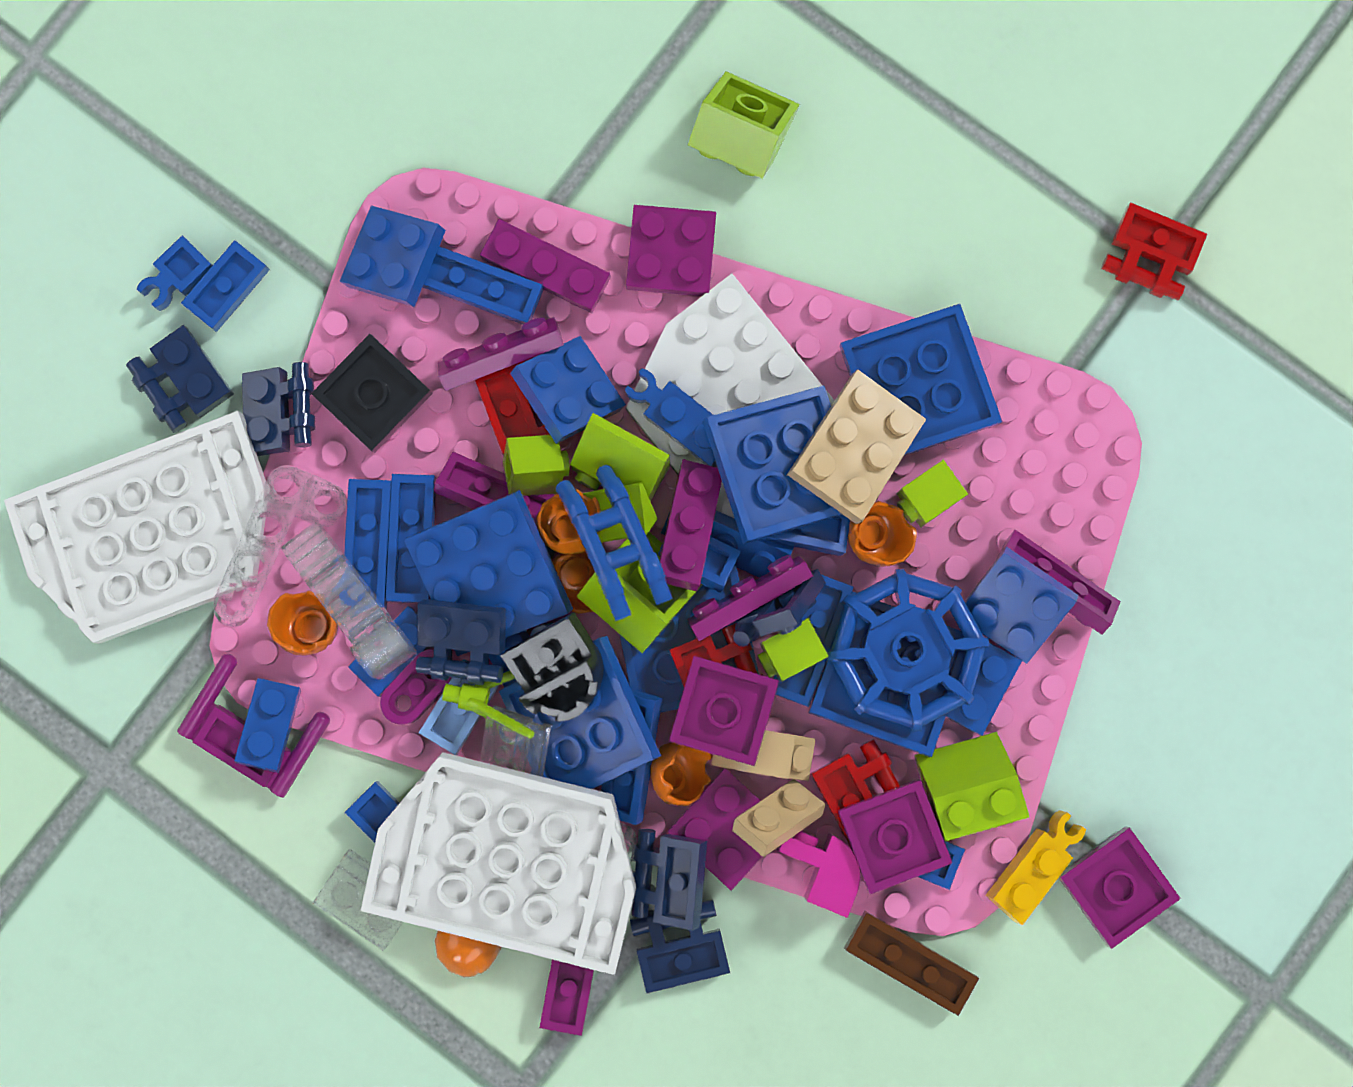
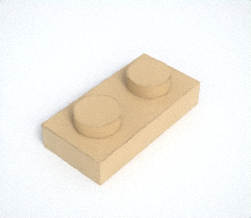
[732,779,825,857]

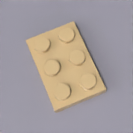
[787,369,926,524]

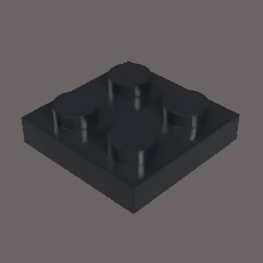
[311,334,433,453]

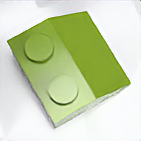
[687,71,800,179]
[570,413,670,502]
[576,532,703,653]
[914,732,1030,841]

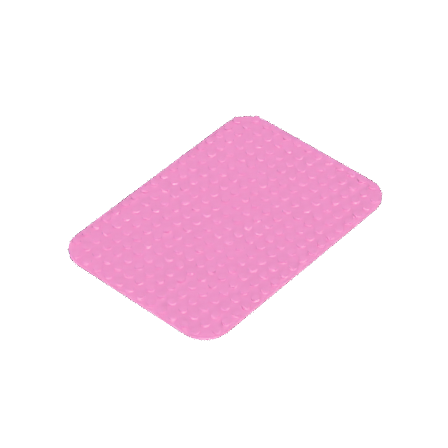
[209,168,1142,936]

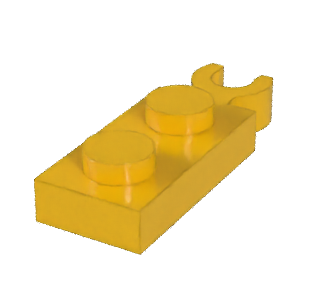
[985,810,1086,926]

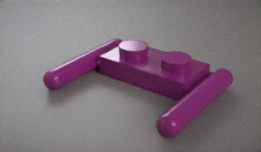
[177,654,330,798]

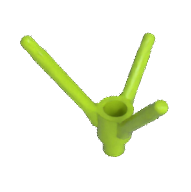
[442,670,534,742]

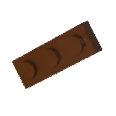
[844,911,979,1016]

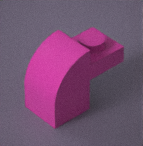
[777,831,860,918]

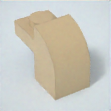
[711,730,815,781]

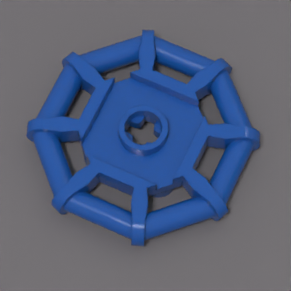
[827,569,990,732]

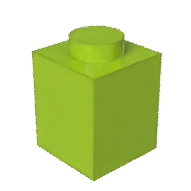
[503,435,570,496]
[896,459,968,528]
[757,618,829,682]

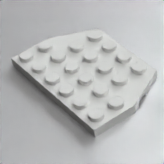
[626,273,835,518]
[4,411,269,644]
[361,752,636,975]

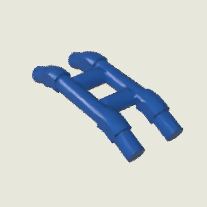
[556,465,672,621]

